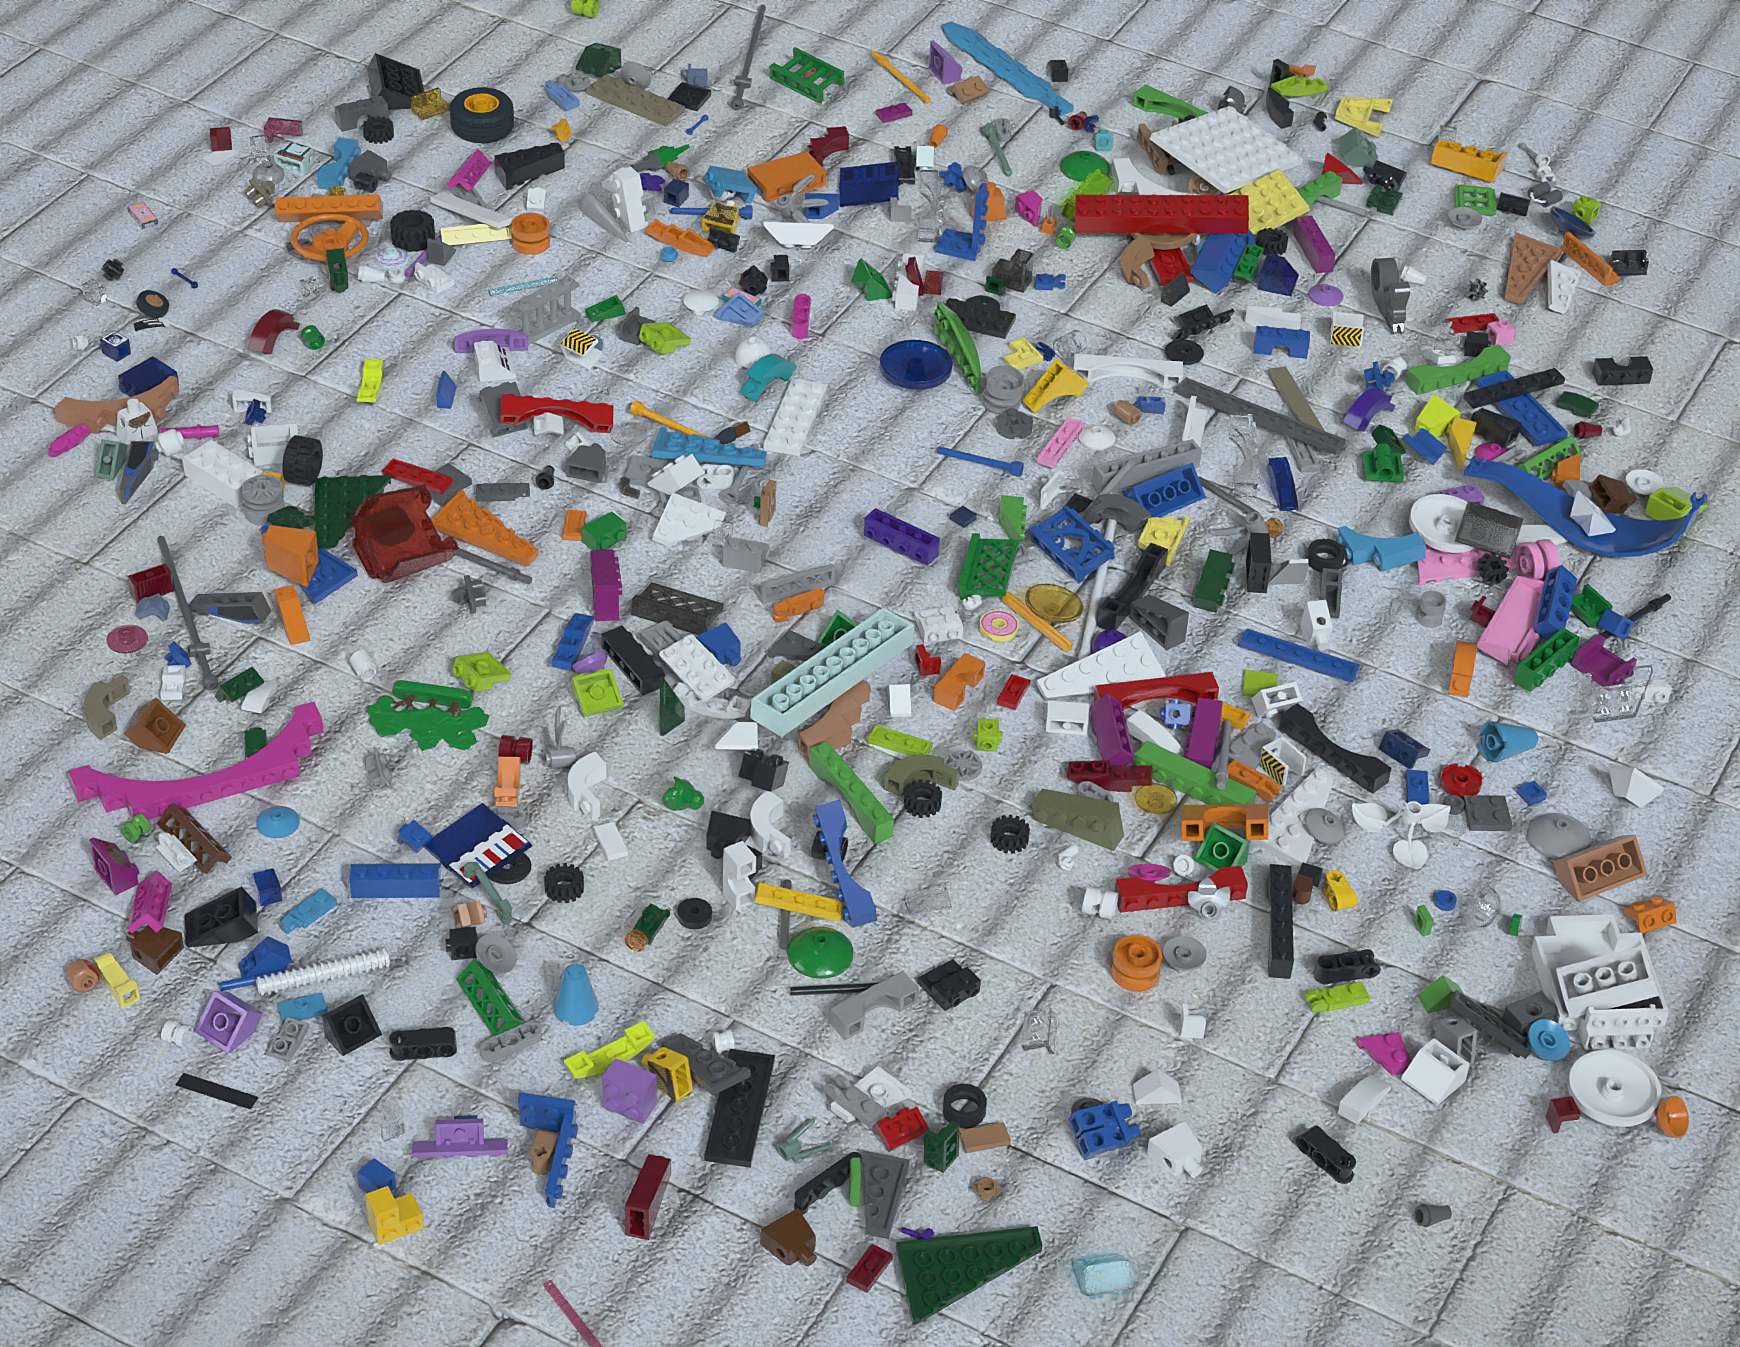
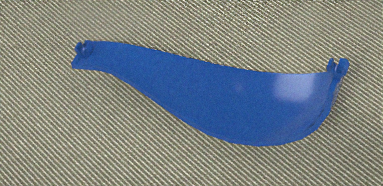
[1464,456,1707,557]

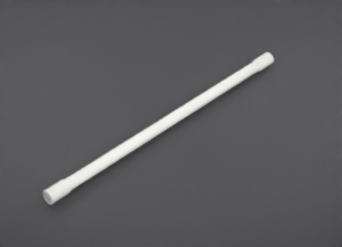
[1077,518,1117,661]

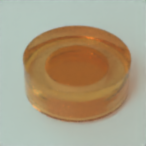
[1265,518,1283,538]
[624,930,648,952]

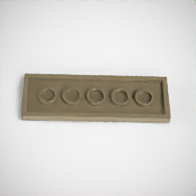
[586,74,685,127]

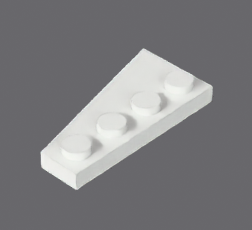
[1548,260,1581,314]

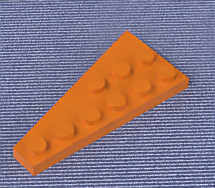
[429,490,538,566]

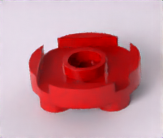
[1440,763,1482,799]

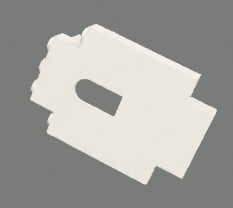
[1531,914,1669,1050]

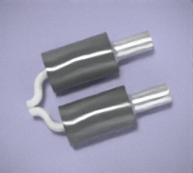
[1528,181,1569,207]

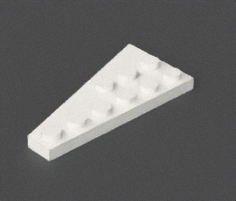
[1250,767,1335,868]

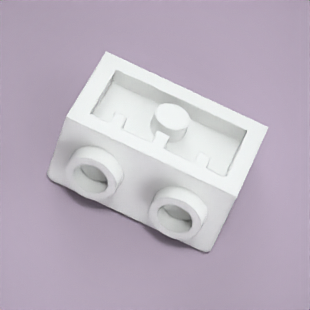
[414,262,454,293]
[1623,680,1672,702]

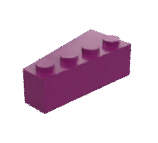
[590,549,622,622]

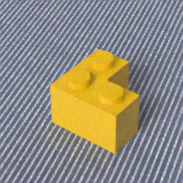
[365,1186,424,1245]

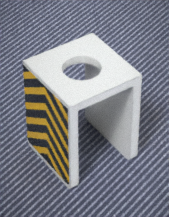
[1330,312,1364,347]
[560,327,603,370]
[1259,737,1307,786]

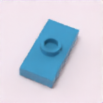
[278,993,328,1024]

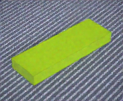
[867,725,933,756]

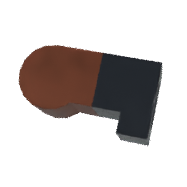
[1292,862,1323,905]

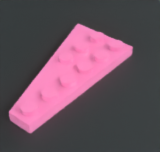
[1416,544,1517,585]

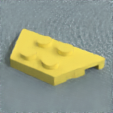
[1138,516,1191,567]

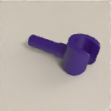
[901,1227,934,1240]

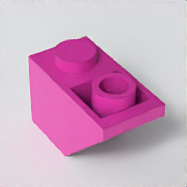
[1015,190,1043,227]

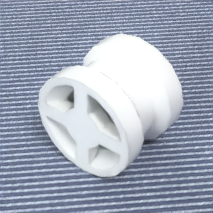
[711,1029,734,1054]

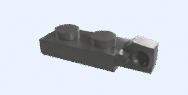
[477,482,530,502]

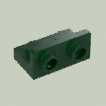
[215,666,264,703]
[924,1121,960,1173]

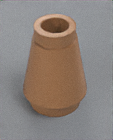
[666,162,689,181]

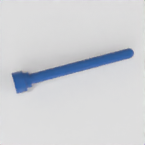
[670,205,753,219]
[936,447,1024,477]

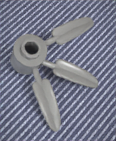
[776,175,829,223]
[1209,508,1268,556]
[543,706,576,769]

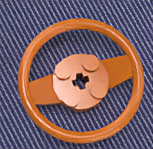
[291,213,369,263]

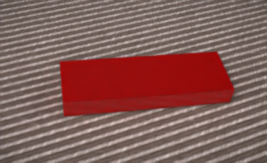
[1445,313,1499,334]

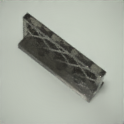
[631,582,724,635]

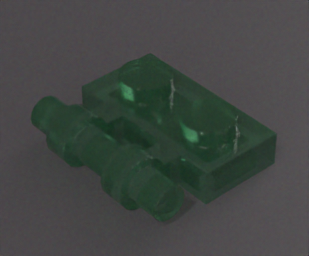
[1366,185,1403,216]
[267,505,315,529]

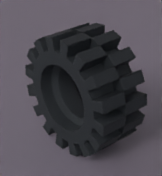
[363,116,394,144]
[1256,228,1288,257]
[903,779,942,818]
[991,815,1030,854]
[544,863,584,903]

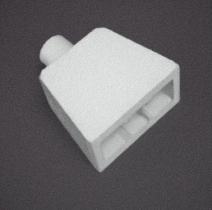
[1300,600,1332,650]
[1147,1121,1203,1178]

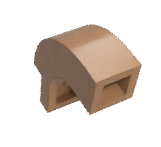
[1120,236,1155,290]

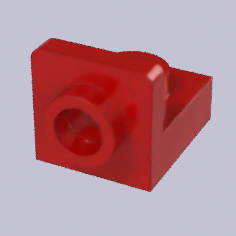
[915,644,941,676]

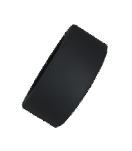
[1307,538,1345,573]
[943,1083,987,1128]

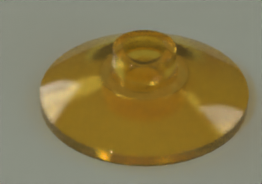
[1135,783,1177,815]

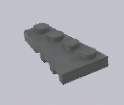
[662,1033,751,1096]
[863,1150,910,1239]

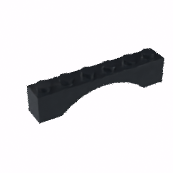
[1097,543,1168,630]
[1279,703,1391,794]
[1267,864,1294,979]

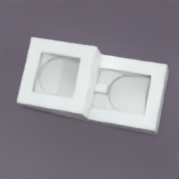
[161,665,186,700]
[241,682,277,713]

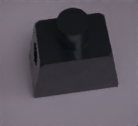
[706,811,751,859]

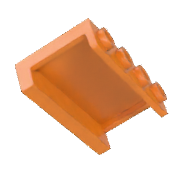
[747,151,826,203]

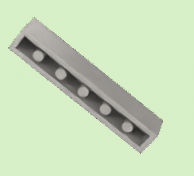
[1092,439,1202,493]

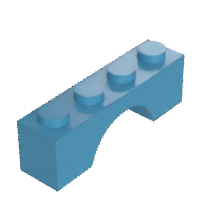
[317,137,361,191]

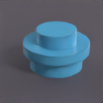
[660,247,678,262]

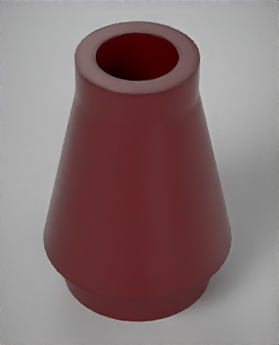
[1069,111,1087,130]
[1573,421,1603,439]

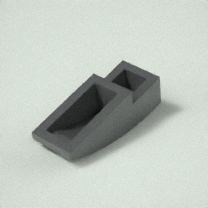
[1320,568,1343,619]

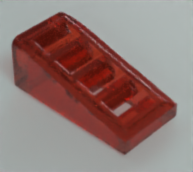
[924,270,944,295]

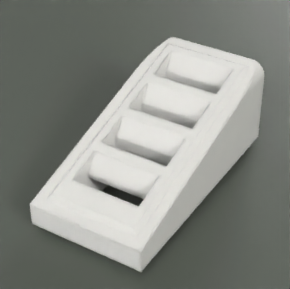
[232,389,272,413]

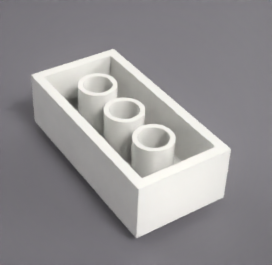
[182,440,262,508]
[1556,945,1659,1019]

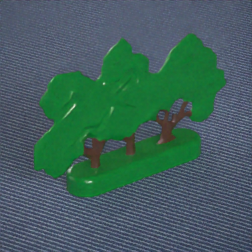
[366,680,489,751]

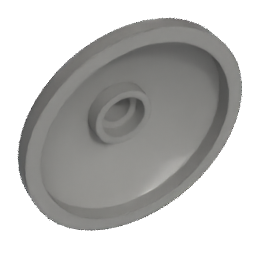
[1527,813,1591,860]

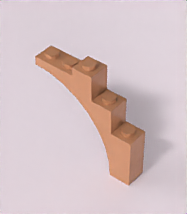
[55,376,179,434]
[798,679,871,760]

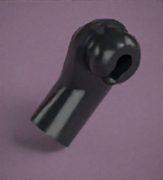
[1313,112,1327,132]

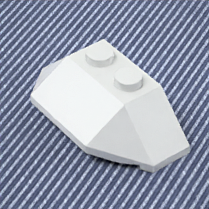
[764,222,833,248]

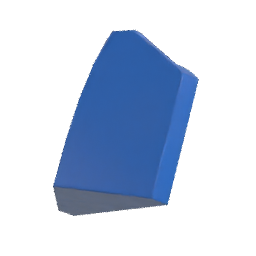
[1132,396,1166,414]

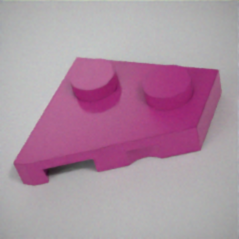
[1357,1032,1412,1075]

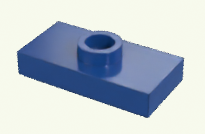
[1406,769,1430,805]

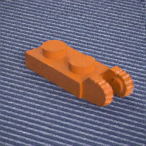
[773,588,825,622]
[1227,759,1281,802]

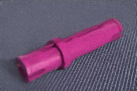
[160,424,219,440]

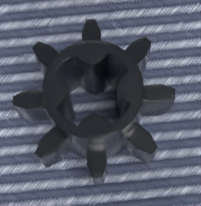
[101,259,124,281]
[1465,278,1488,301]

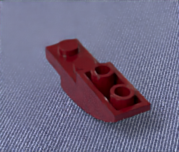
[1067,760,1153,792]

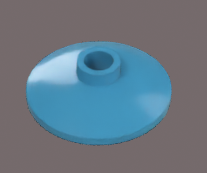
[256,806,300,838]
[1528,1019,1570,1062]

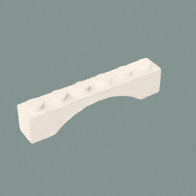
[1073,354,1183,389]

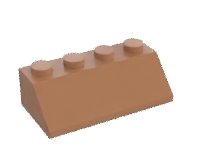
[1553,835,1648,902]

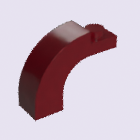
[247,309,300,354]

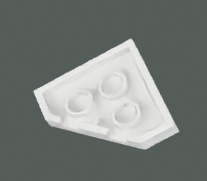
[652,492,726,547]

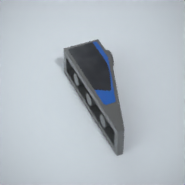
[120,441,159,504]
[188,592,271,624]

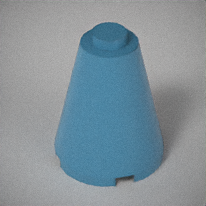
[1479,721,1538,762]
[553,964,599,1026]

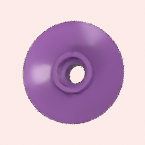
[1308,284,1343,306]

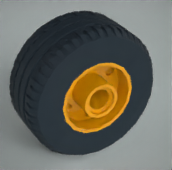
[450,87,514,144]

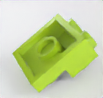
[638,322,691,355]
[452,652,512,692]
[571,669,624,717]

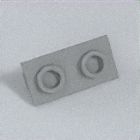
[1492,446,1527,466]
[365,747,392,789]

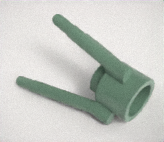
[777,1119,831,1162]

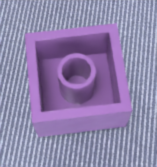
[602,1058,657,1124]

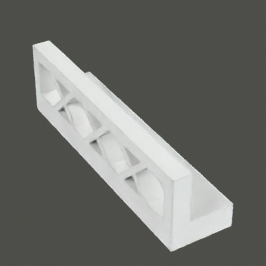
[1182,396,1208,448]

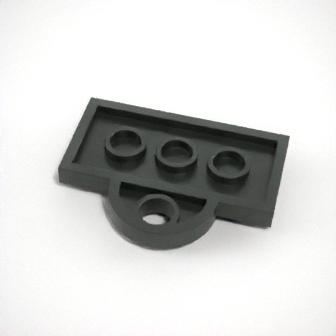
[945,295,1016,339]
[1450,989,1531,1059]

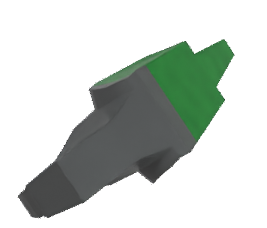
[630,144,690,172]

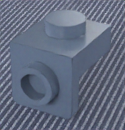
[685,64,707,86]
[135,593,170,621]

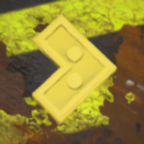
[1003,337,1043,370]

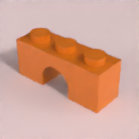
[933,653,985,711]

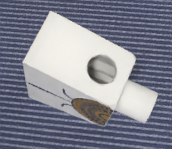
[117,399,158,446]

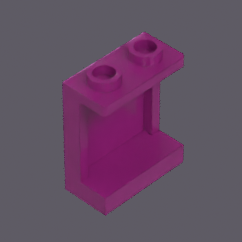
[1571,634,1637,690]

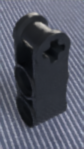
[1314,949,1381,985]
[389,1027,457,1061]
[1295,1125,1356,1184]

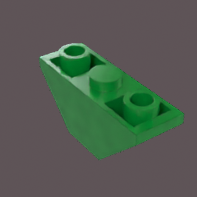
[1234,244,1264,284]

